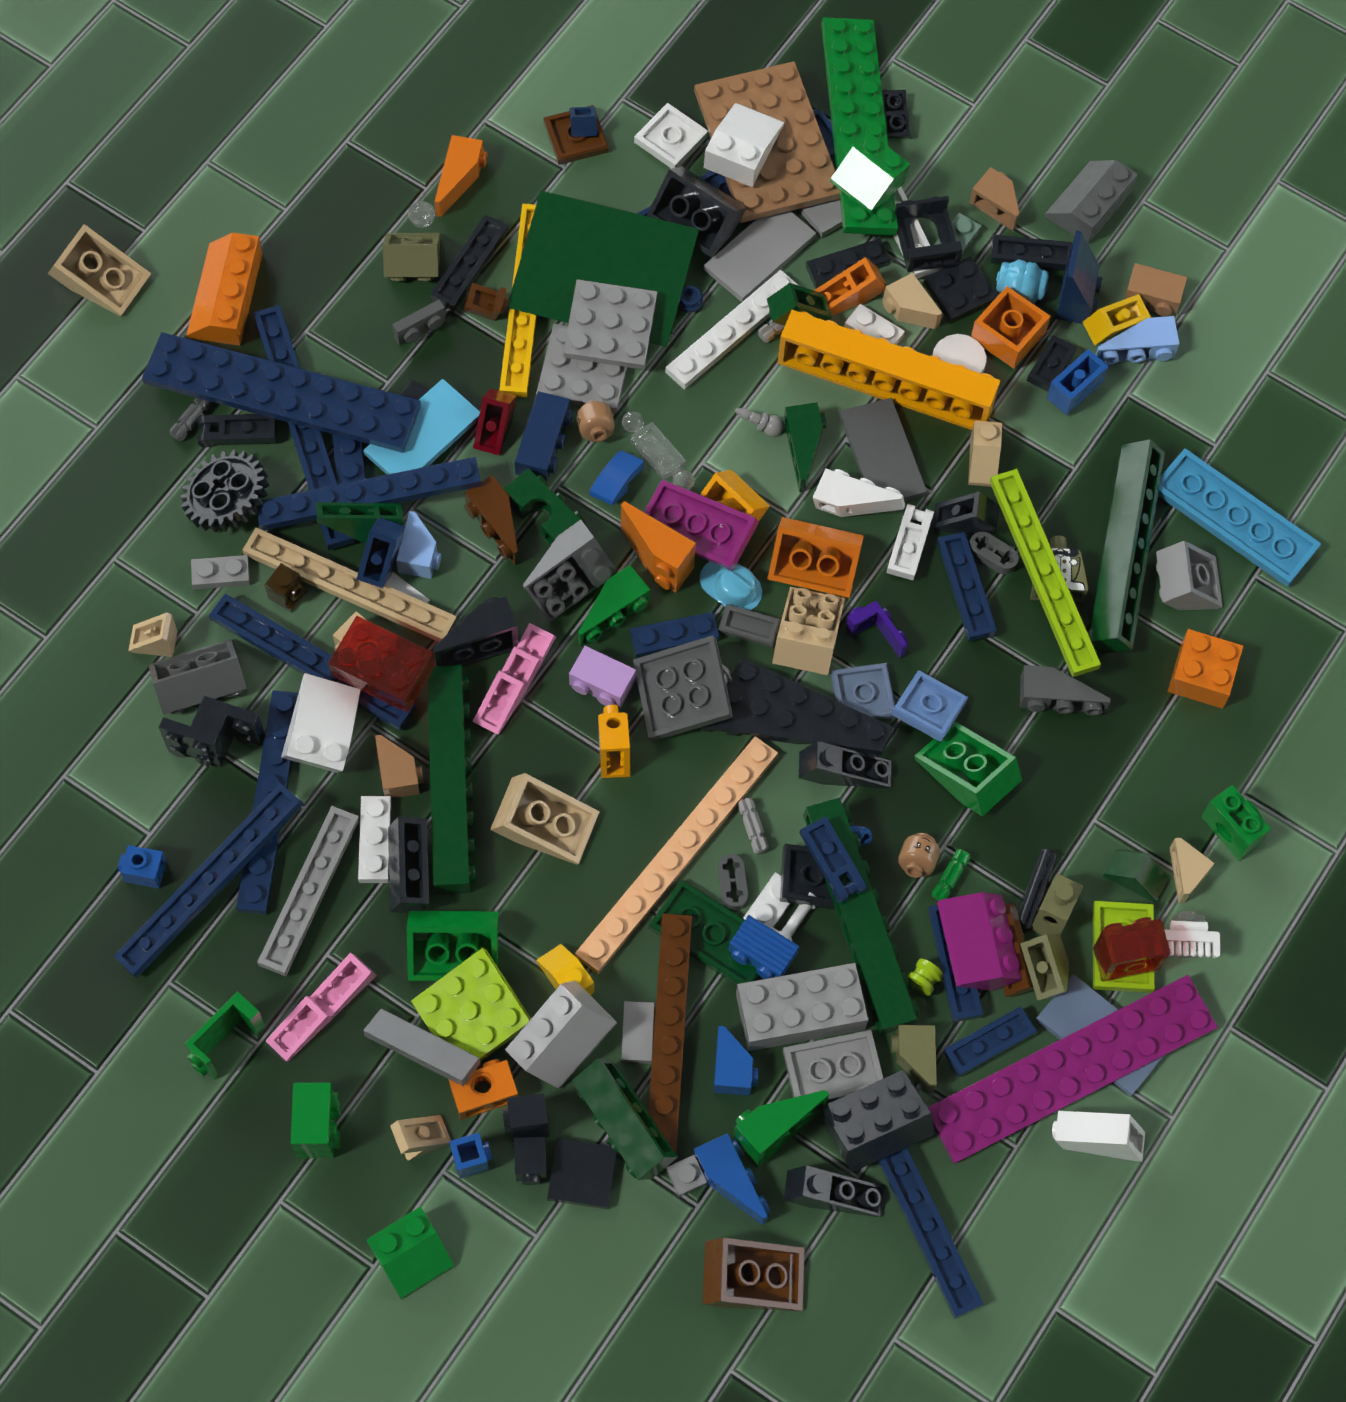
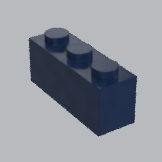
[514,391,574,482]

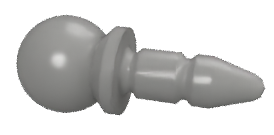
[735,408,784,437]

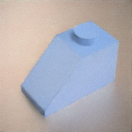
[396,511,441,579]

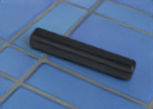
[1018,849,1057,931]

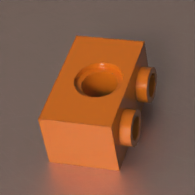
[449,1059,518,1120]

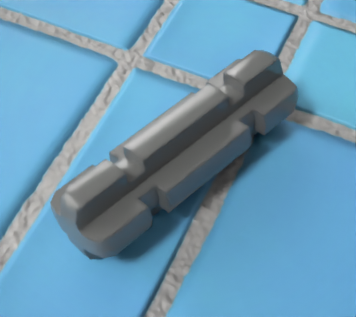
[170,398,212,441]

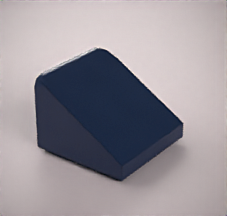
[569,106,597,137]

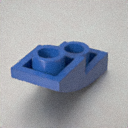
[589,450,644,506]

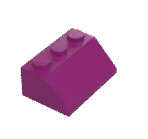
[937,892,1022,991]

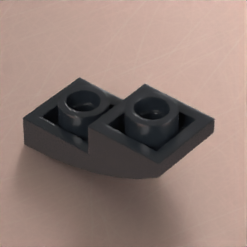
[882,90,910,138]

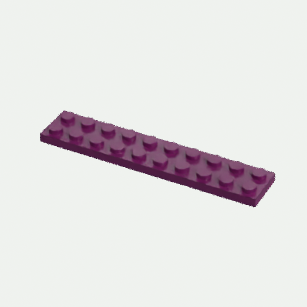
[928,975,1218,1164]

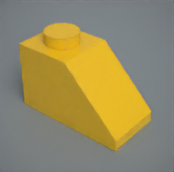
[1082,294,1151,346]
[536,944,594,995]

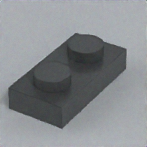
[392,300,446,346]

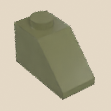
[1020,934,1069,1001]
[891,1025,937,1092]

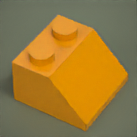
[700,469,770,522]

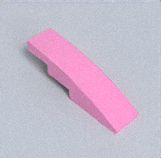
[472,623,556,735]

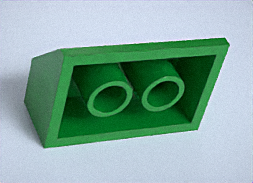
[407,911,499,981]

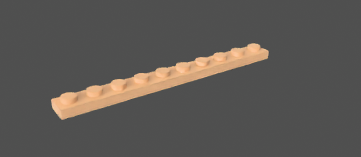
[575,736,778,974]

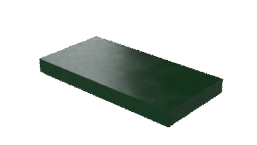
[648,879,759,986]

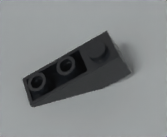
[798,741,891,788]
[783,1165,884,1217]

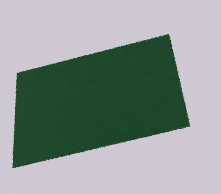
[507,190,699,347]

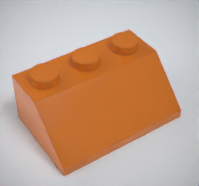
[768,517,864,598]

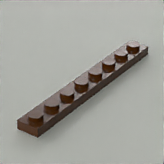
[648,914,692,1153]

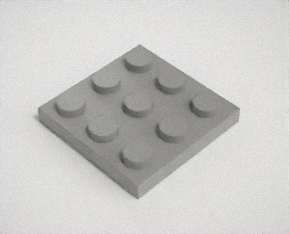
[563,279,657,370]
[536,324,628,413]

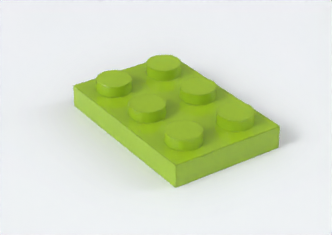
[1093,901,1155,993]

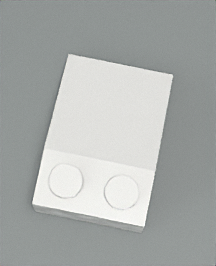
[704,103,784,187]
[281,673,360,773]

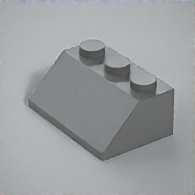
[505,981,617,1089]

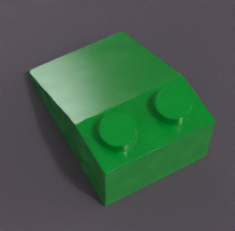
[914,721,1022,816]
[733,1090,829,1168]

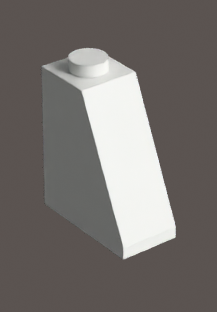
[1052,1111,1145,1162]

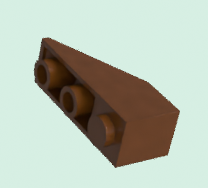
[464,475,519,566]

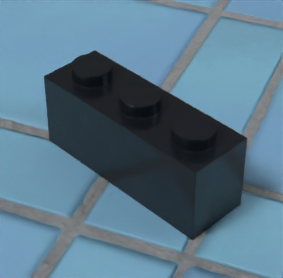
[388,817,429,913]

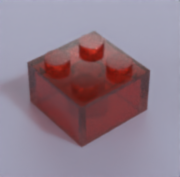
[1093,917,1171,982]

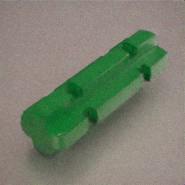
[932,849,971,901]

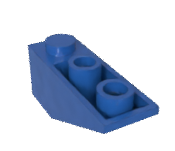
[693,1133,770,1225]

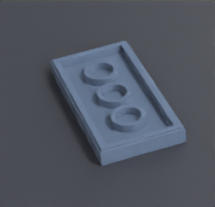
[1035,974,1163,1097]

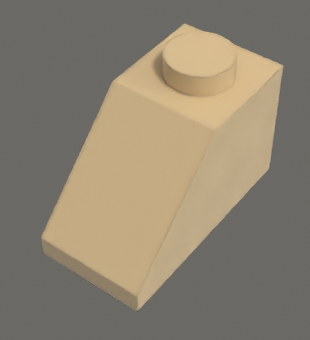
[882,273,942,329]
[968,420,1002,487]

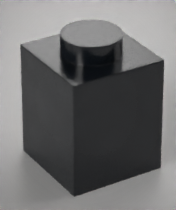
[514,1137,547,1186]

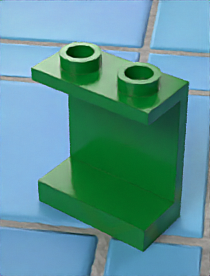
[185,991,266,1080]

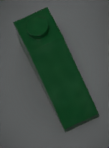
[784,402,826,492]
[316,502,403,545]

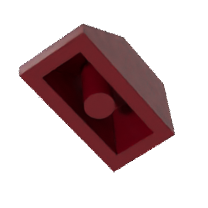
[473,388,517,455]

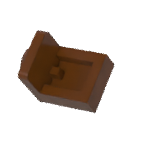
[464,283,508,321]

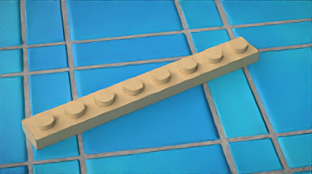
[242,528,457,642]

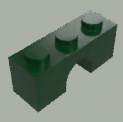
[503,468,585,546]

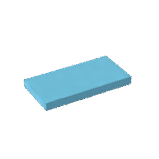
[364,379,480,474]

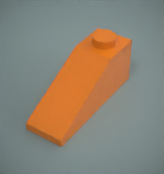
[434,135,488,217]
[814,257,887,316]

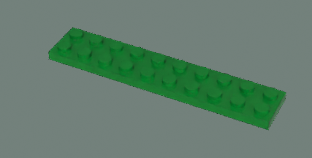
[821,17,898,235]

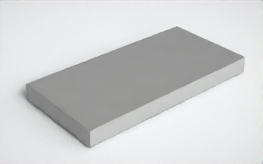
[704,211,816,302]

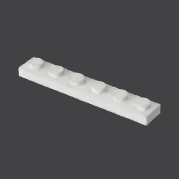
[665,270,798,390]

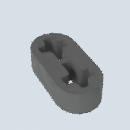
[969,532,1019,575]
[717,854,748,911]

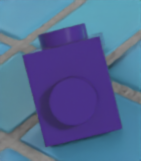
[846,601,908,658]

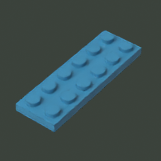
[1158,448,1321,587]

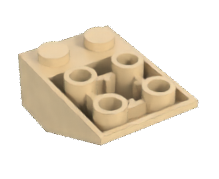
[772,587,845,675]

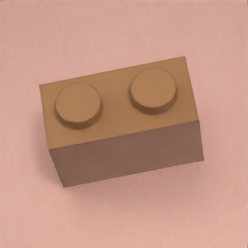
[1124,263,1187,318]

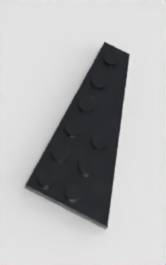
[701,657,894,756]

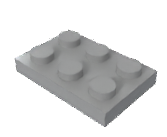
[783,1030,883,1102]

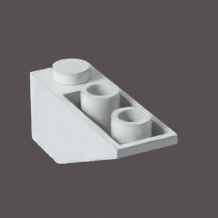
[813,469,905,517]

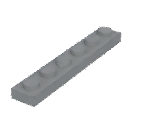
[257,806,359,976]

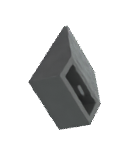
[523,520,618,622]

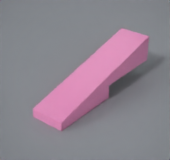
[266,953,377,1062]

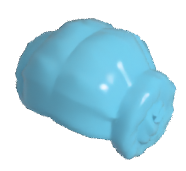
[996,259,1049,304]

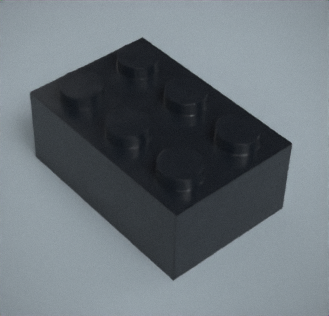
[821,1070,934,1173]

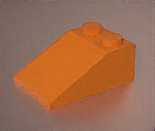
[621,501,696,593]

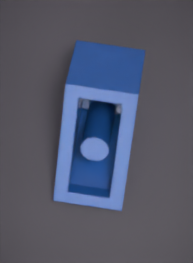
[713,1026,758,1096]

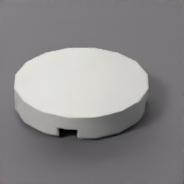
[932,334,986,374]

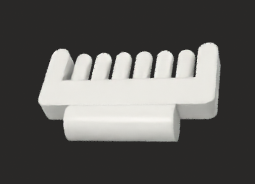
[1159,921,1220,958]

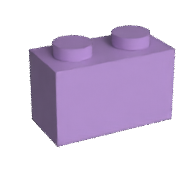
[569,646,636,708]

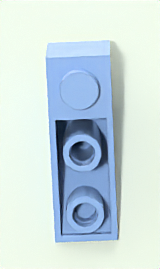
[1096,316,1179,365]

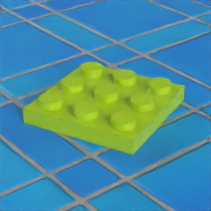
[411,948,531,1062]

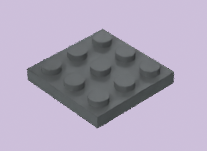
[633,635,733,742]

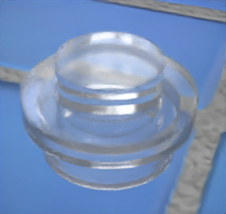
[408,202,435,228]

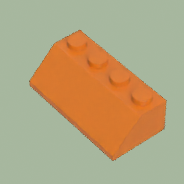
[186,232,263,346]

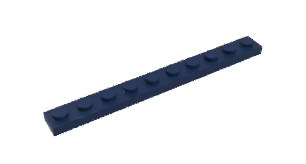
[253,305,355,550]

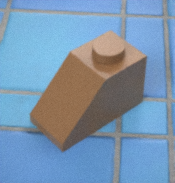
[969,167,1019,231]
[375,735,424,799]

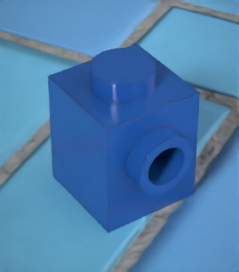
[118,845,167,889]
[449,1133,492,1179]

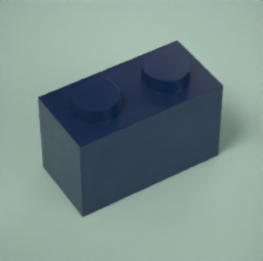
[356,517,405,589]

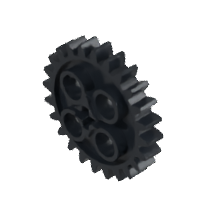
[180,450,269,533]

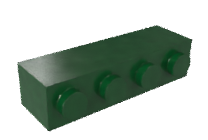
[572,1058,678,1180]

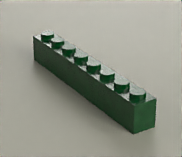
[1089,439,1165,654]
[427,665,476,895]
[803,798,919,1036]

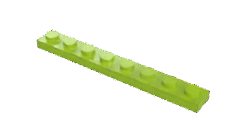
[990,469,1101,677]

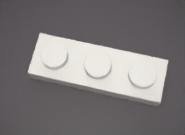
[358,796,391,883]

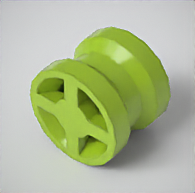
[907,958,944,996]

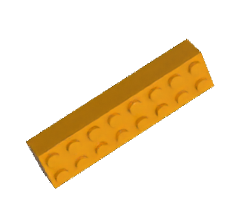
[778,310,1000,430]

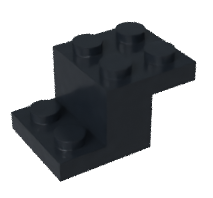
[159,696,265,767]

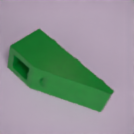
[578,565,650,646]

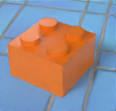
[971,286,1051,369]
[1168,629,1243,709]

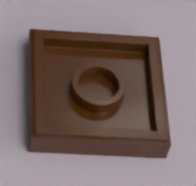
[543,105,609,165]

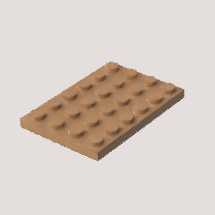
[694,61,840,223]

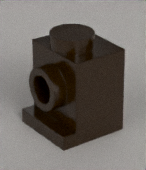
[264,563,308,613]

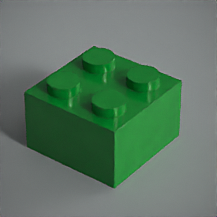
[291,1083,341,1158]

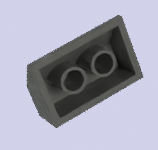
[1044,160,1138,244]
[148,639,247,715]

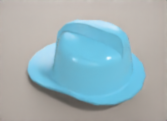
[700,562,762,611]

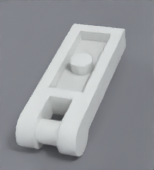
[886,504,934,580]

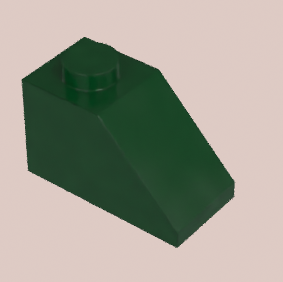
[767,283,832,326]

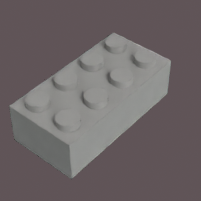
[736,963,868,1051]

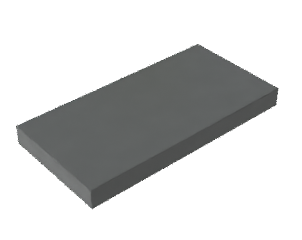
[839,398,927,502]

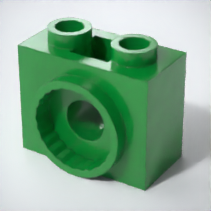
[1201,785,1271,861]

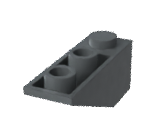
[1020,665,1110,716]

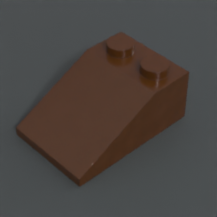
[703,1237,805,1311]

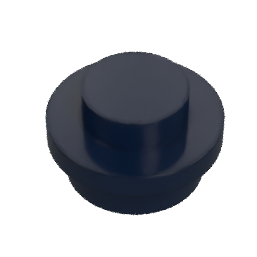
[678,286,703,312]

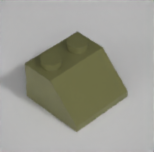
[383,233,440,281]

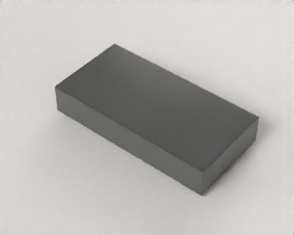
[718,604,781,648]

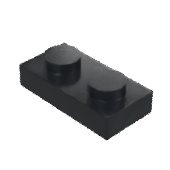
[1027,335,1077,392]

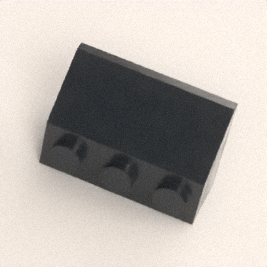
[646,166,747,257]

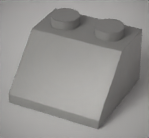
[1156,541,1223,610]

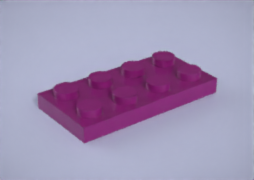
[644,479,759,571]

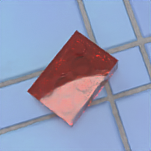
[328,615,436,713]

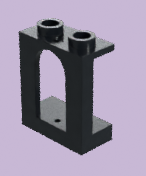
[895,196,963,273]

